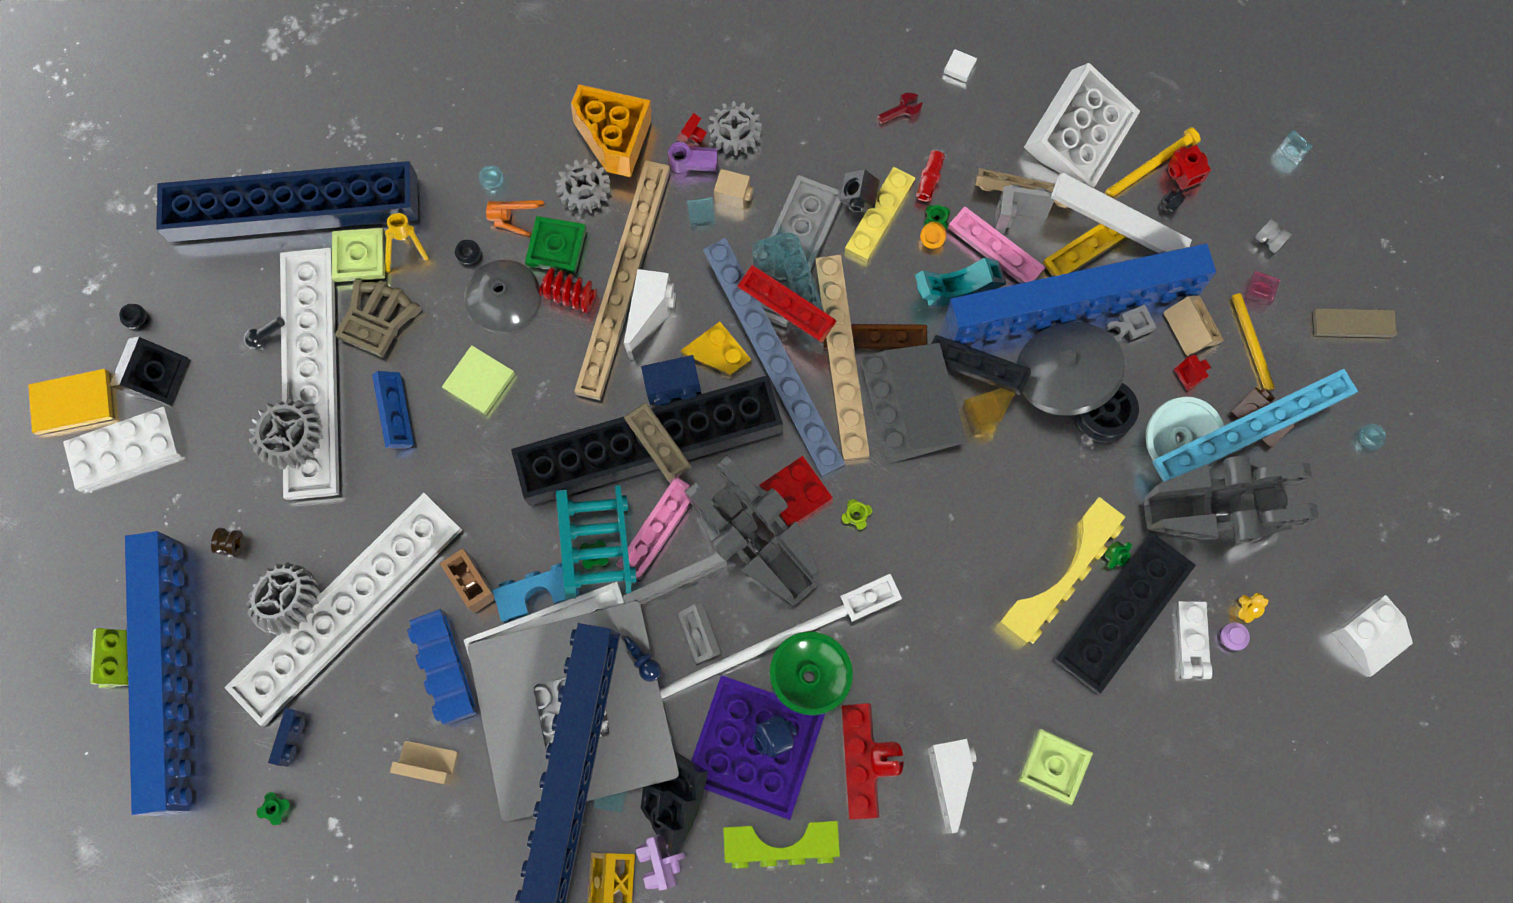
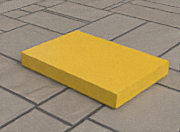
[28,369,114,435]

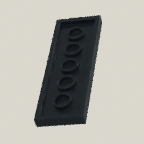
[1054,532,1196,695]

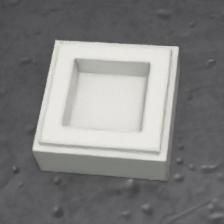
[944,49,977,82]

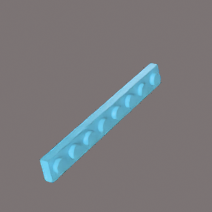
[1152,369,1358,482]

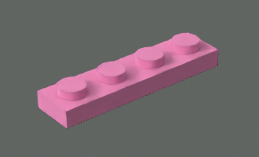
[948,207,1045,283]
[616,478,691,581]

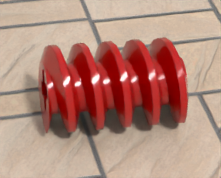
[539,267,597,313]

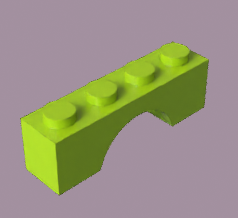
[723,821,840,868]

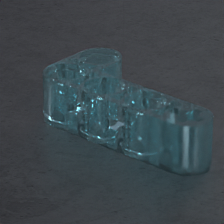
[752,232,824,311]

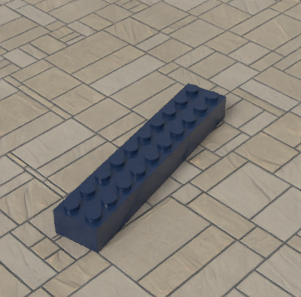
[156,161,418,242]
[515,623,621,903]

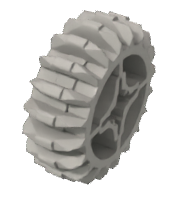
[249,398,323,469]
[246,562,320,635]

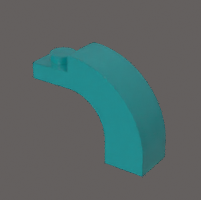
[915,258,1006,306]

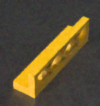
[587,852,635,903]

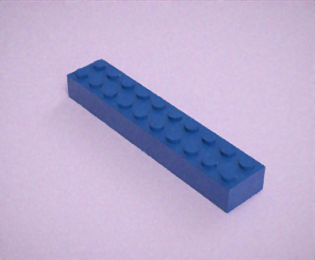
[945,243,1216,346]
[125,531,192,816]

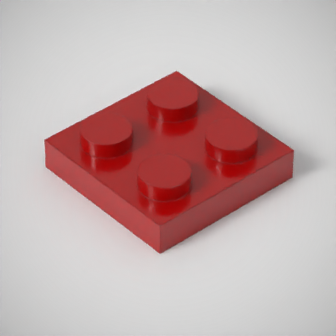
[759,456,833,525]

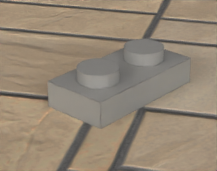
[678,602,721,664]

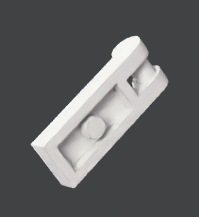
[1176,601,1212,679]

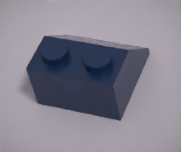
[641,355,702,405]

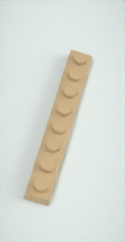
[815,255,870,461]

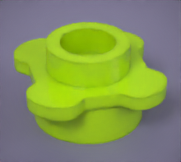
[841,499,872,530]

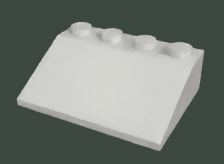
[1024,63,1140,188]

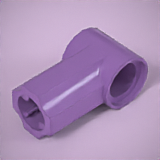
[668,142,717,173]

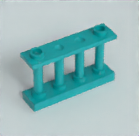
[556,485,636,599]

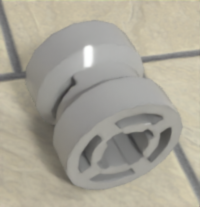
[1255,218,1292,254]

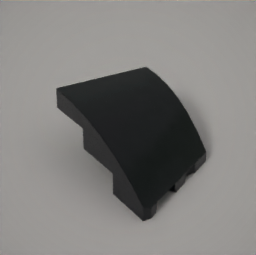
[640,751,708,856]

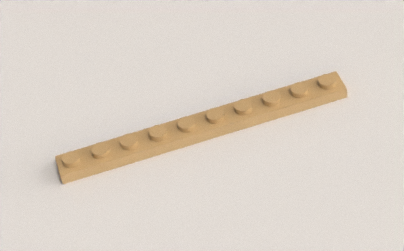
[574,160,670,401]

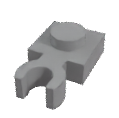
[1105,305,1156,342]

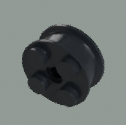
[1075,383,1139,442]

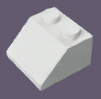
[1332,595,1413,677]

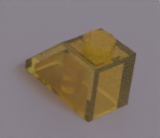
[962,388,1015,437]

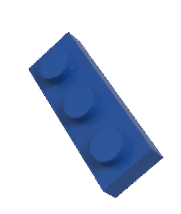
[372,371,414,448]

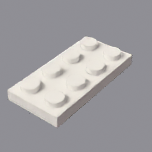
[63,406,181,491]

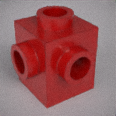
[1168,145,1211,190]

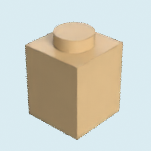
[714,169,754,209]

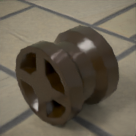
[211,527,243,557]

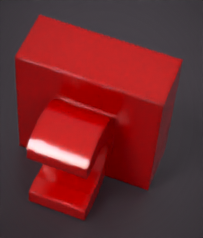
[675,112,707,145]
[1174,354,1212,391]

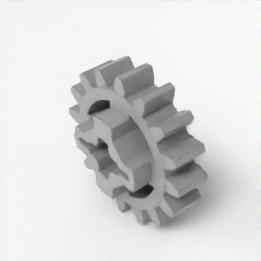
[708,101,762,156]
[555,159,611,214]

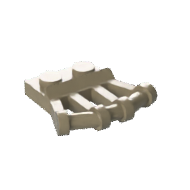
[335,279,422,358]

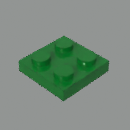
[525,216,587,274]

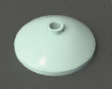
[1146,397,1224,469]

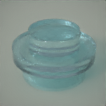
[478,165,504,190]
[1357,424,1386,450]

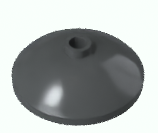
[464,260,541,333]

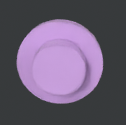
[1221,623,1250,651]

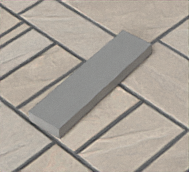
[622,553,727,605]

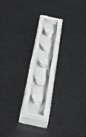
[1051,173,1192,254]

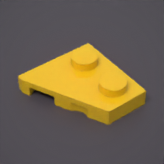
[680,321,752,378]

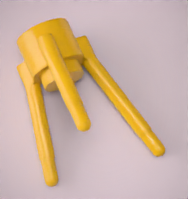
[385,213,428,272]

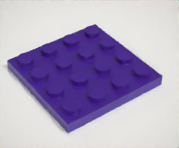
[691,675,825,820]

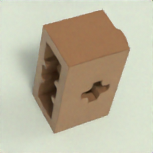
[439,548,495,613]

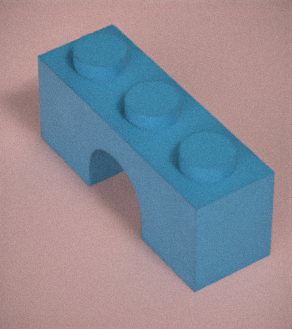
[492,563,582,624]

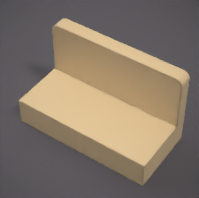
[1164,296,1224,356]
[390,741,458,785]

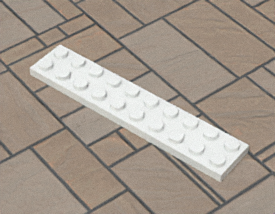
[280,248,339,500]
[224,493,462,727]

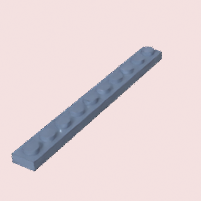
[703,238,845,477]

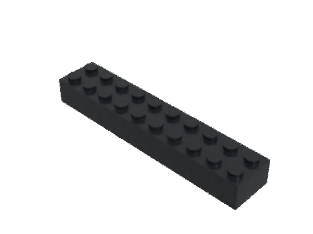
[511,375,783,506]

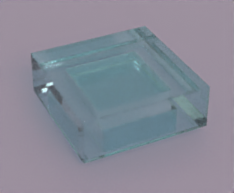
[687,197,716,227]

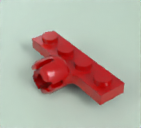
[842,703,904,820]

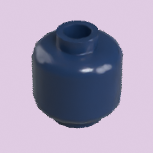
[753,716,797,758]

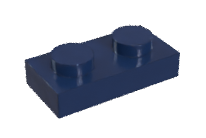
[268,708,305,767]

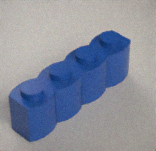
[407,609,478,726]

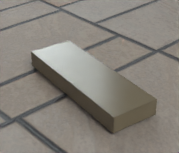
[1313,309,1397,338]
[624,402,692,483]

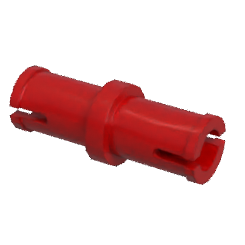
[916,150,945,202]

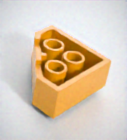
[571,84,652,177]

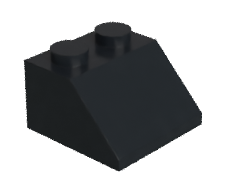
[109,337,188,405]

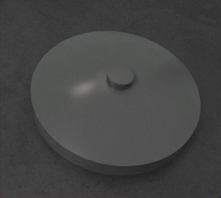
[1017,322,1125,415]

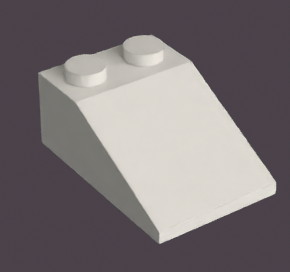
[624,269,676,361]
[928,739,976,833]

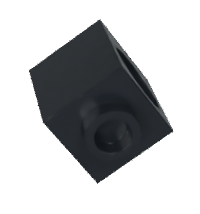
[840,169,880,212]

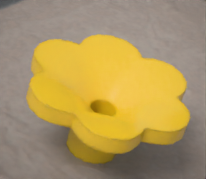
[1238,593,1269,623]

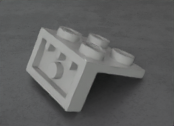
[994,185,1054,235]

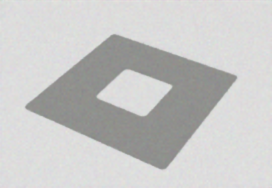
[468,601,679,822]

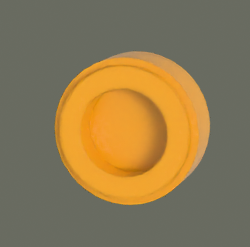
[920,222,946,249]

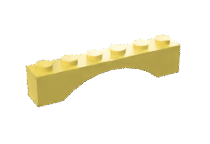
[997,497,1125,646]

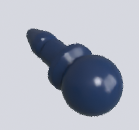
[624,636,661,682]

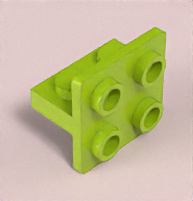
[90,628,128,689]

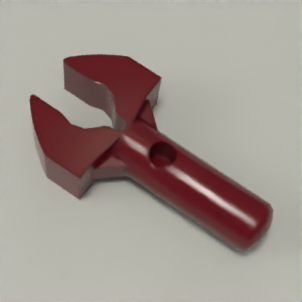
[877,92,923,124]

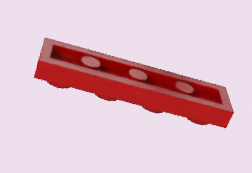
[737,265,837,343]

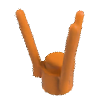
[486,200,544,237]

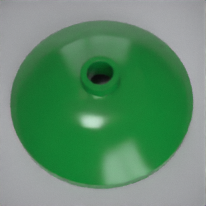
[769,632,853,716]

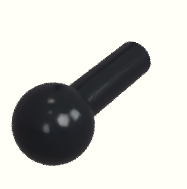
[244,317,285,349]

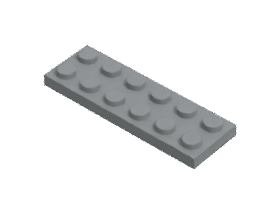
[756,175,842,327]

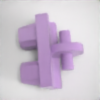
[636,835,686,891]

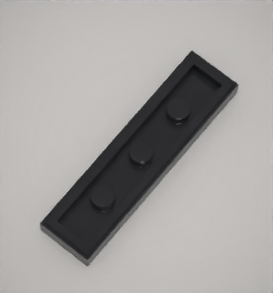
[931,334,1031,395]

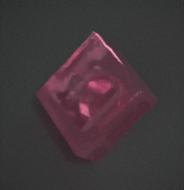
[1245,271,1280,306]

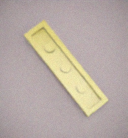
[845,167,915,263]

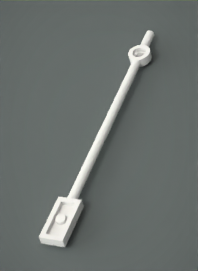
[659,574,902,699]

